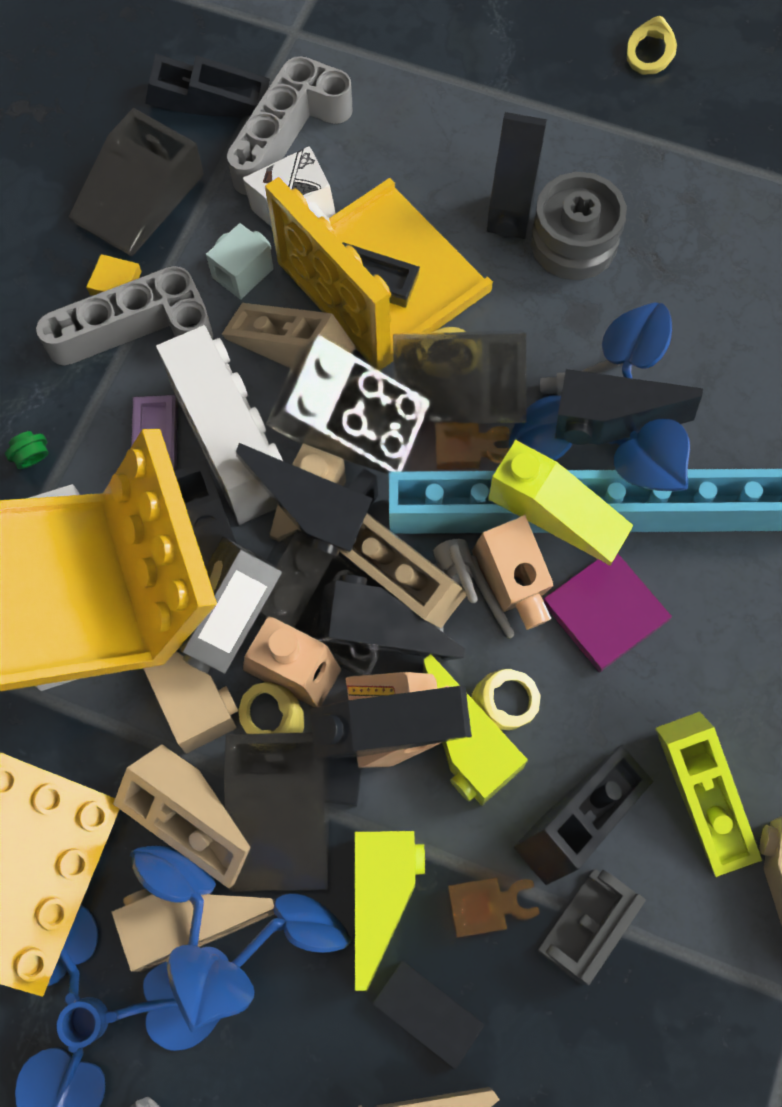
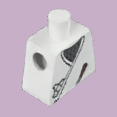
[243,146,335,227]

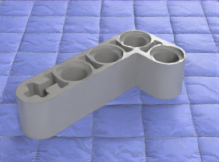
[227,56,353,195]
[36,266,213,365]

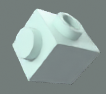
[206,223,274,300]

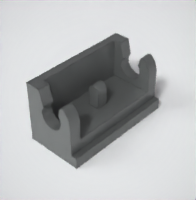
[537,869,646,986]

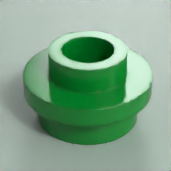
[5,431,49,469]

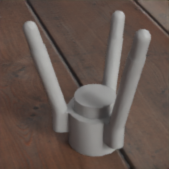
[433,539,514,638]

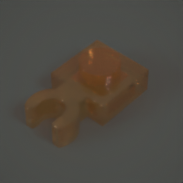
[435,422,510,469]
[448,878,539,938]

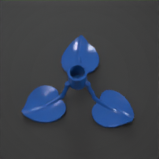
[509,303,690,491]
[130,846,352,1032]
[15,905,220,1107]

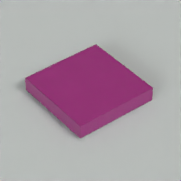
[543,553,672,673]

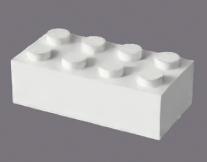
[156,325,283,525]

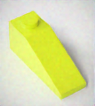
[488,440,633,566]
[423,654,528,806]
[655,712,762,877]
[355,831,425,991]

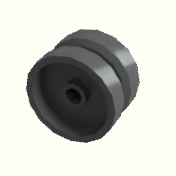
[531,171,627,280]

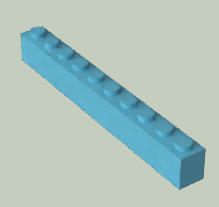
[389,469,782,534]

